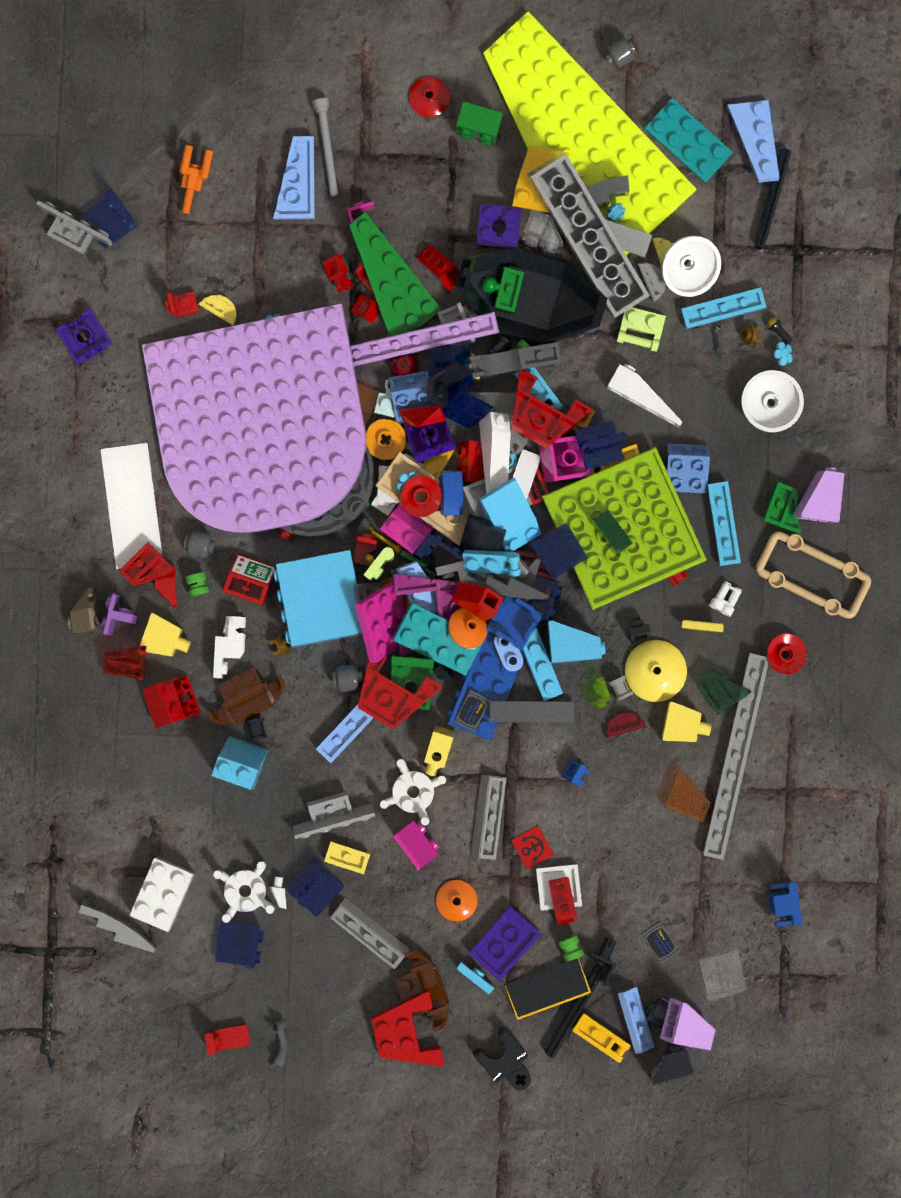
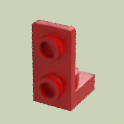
[417,244,460,291]
[164,291,199,318]
[353,533,378,566]
[549,877,577,926]
[204,1024,251,1055]

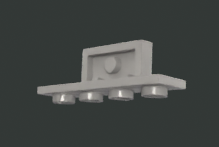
[36,201,113,255]
[293,791,375,839]

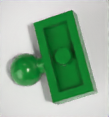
[481,267,524,313]

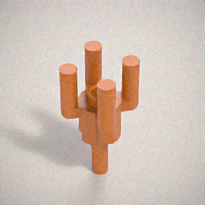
[179,145,213,214]

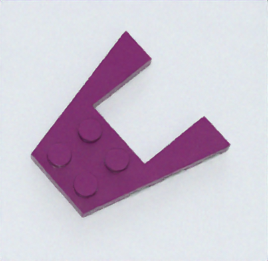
[392,573,473,657]

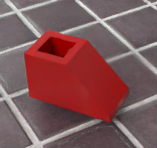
[451,582,504,621]

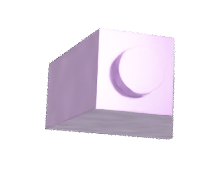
[793,467,844,523]
[660,998,715,1050]

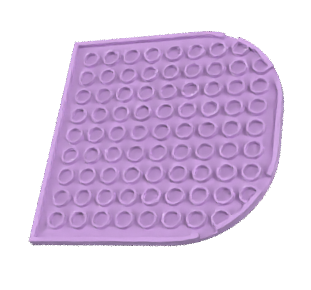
[142,304,366,533]

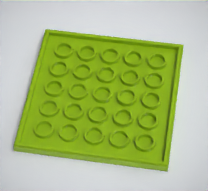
[542,447,707,610]

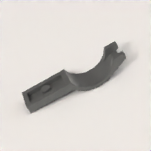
[468,342,562,378]

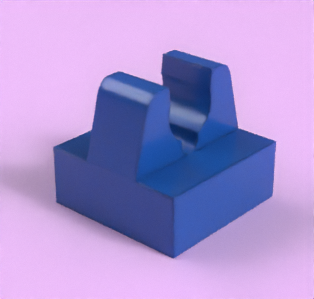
[561,759,590,785]

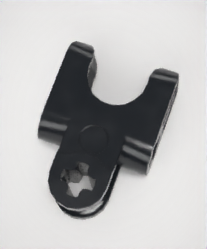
[472,1026,531,1090]

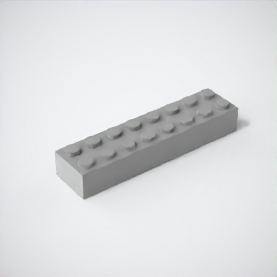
[527,152,650,318]

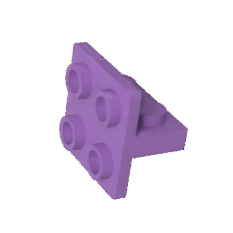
[101,593,138,636]

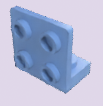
[389,371,435,424]
[667,444,710,493]

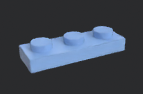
[316,705,373,763]
[618,987,654,1054]

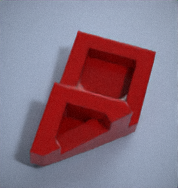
[155,566,177,608]

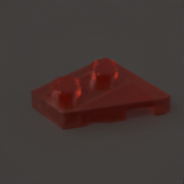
[102,645,147,680]

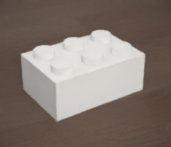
[130,857,195,932]

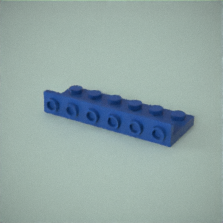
[446,618,524,741]

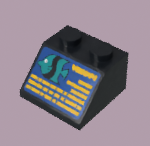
[649,1043,694,1085]

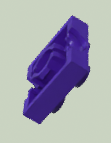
[476,204,521,248]
[55,308,113,365]
[404,420,456,463]

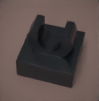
[628,618,651,644]

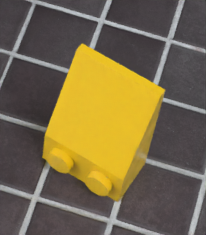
[512,146,569,213]

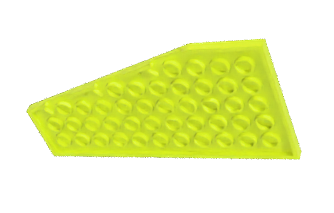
[483,12,697,256]

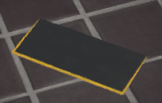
[505,958,591,1020]

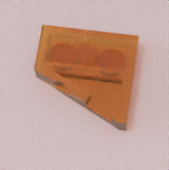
[664,770,711,823]

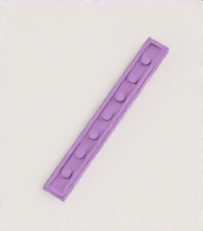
[350,312,499,367]

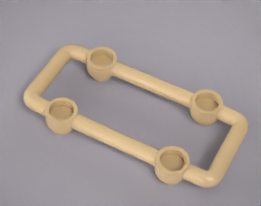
[756,531,871,619]

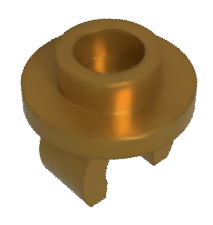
[741,324,762,345]
[269,634,292,655]

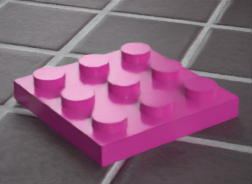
[355,581,406,663]

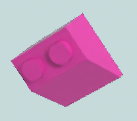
[538,435,592,483]
[380,504,434,555]
[393,820,439,870]

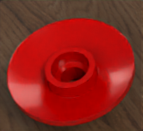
[409,76,450,118]
[400,475,442,517]
[767,633,807,675]

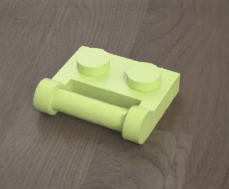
[617,307,666,352]
[364,548,395,582]

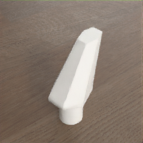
[270,877,286,909]

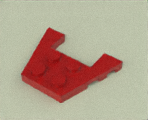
[510,370,592,449]
[358,655,442,729]
[371,989,445,1067]

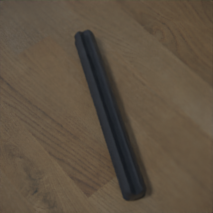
[754,148,792,248]
[545,965,605,1058]

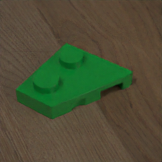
[762,482,801,534]

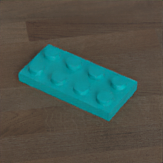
[644,98,733,184]
[392,602,483,676]

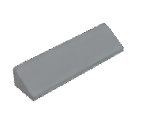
[605,219,652,258]
[471,774,507,860]
[330,898,410,969]

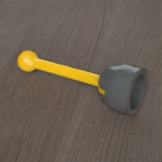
[356,517,402,553]

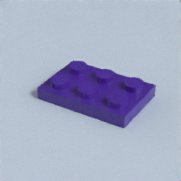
[469,906,541,981]

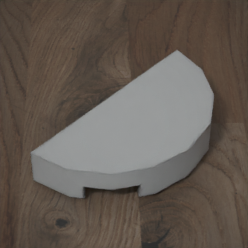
[637,262,666,303]

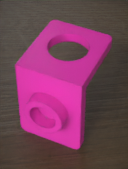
[347,201,375,223]

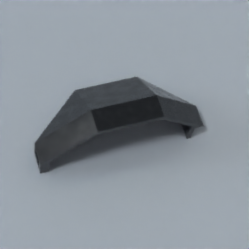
[455,246,608,345]

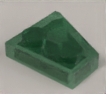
[695,669,751,715]

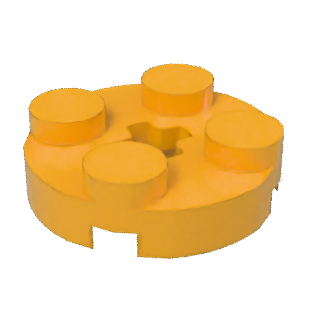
[366,419,406,461]

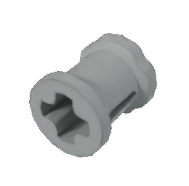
[608,675,633,702]

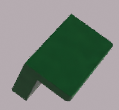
[591,510,633,556]

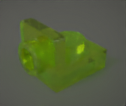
[590,677,611,709]

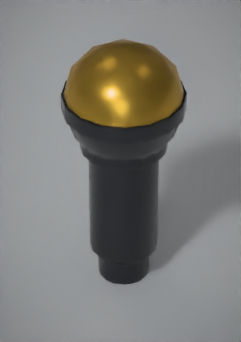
[767,317,793,345]
[363,544,388,566]

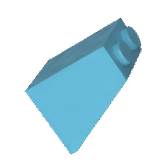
[547,621,605,663]
[212,736,268,790]

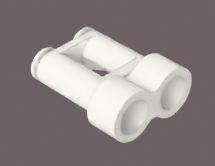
[709,581,742,617]

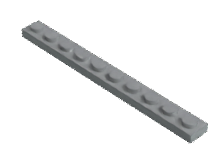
[703,653,769,860]

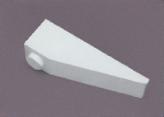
[607,364,682,428]
[479,412,511,494]

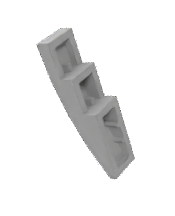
[79,903,157,953]

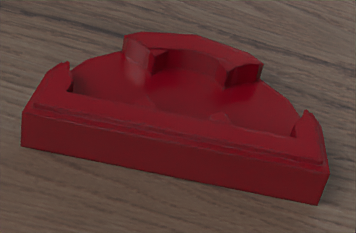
[606,712,646,738]

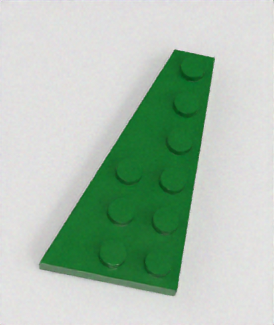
[348,212,441,337]

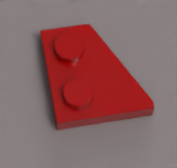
[119,542,176,587]

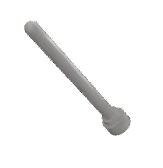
[312,98,338,197]

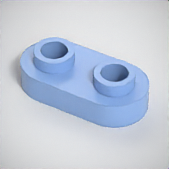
[494,636,523,671]

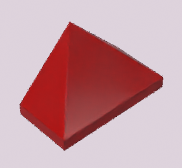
[400,405,446,427]

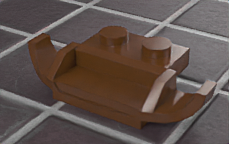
[207,667,285,725]
[394,950,450,1032]

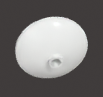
[661,236,721,297]
[741,370,804,432]

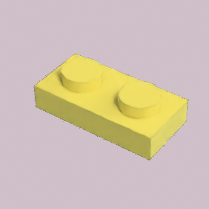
[324,841,370,874]

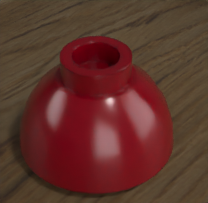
[389,354,418,376]

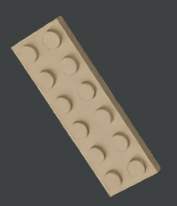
[375,452,471,546]

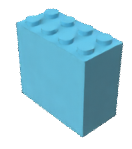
[273,550,362,647]

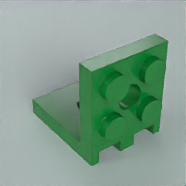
[391,656,434,710]

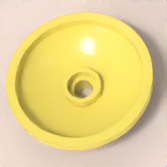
[625,640,687,702]

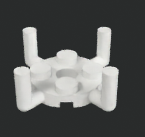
[380,759,446,825]
[213,861,275,923]

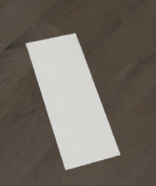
[100,443,162,569]

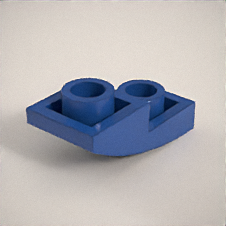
[439,470,463,516]

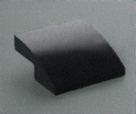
[459,514,507,553]

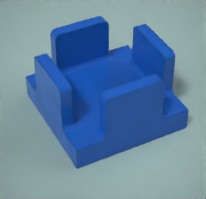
[486,596,543,651]
[768,880,802,927]

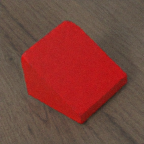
[351,294,380,324]

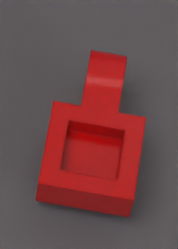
[322,254,353,292]

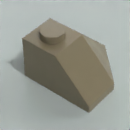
[68,588,100,633]

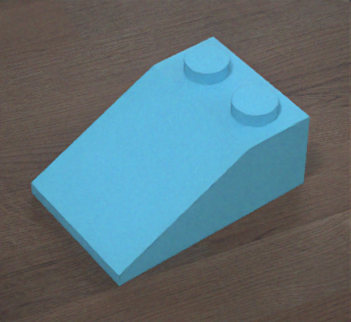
[479,478,541,552]

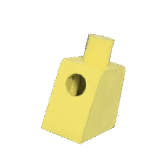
[138,613,191,657]
[661,702,712,742]
[424,725,455,777]

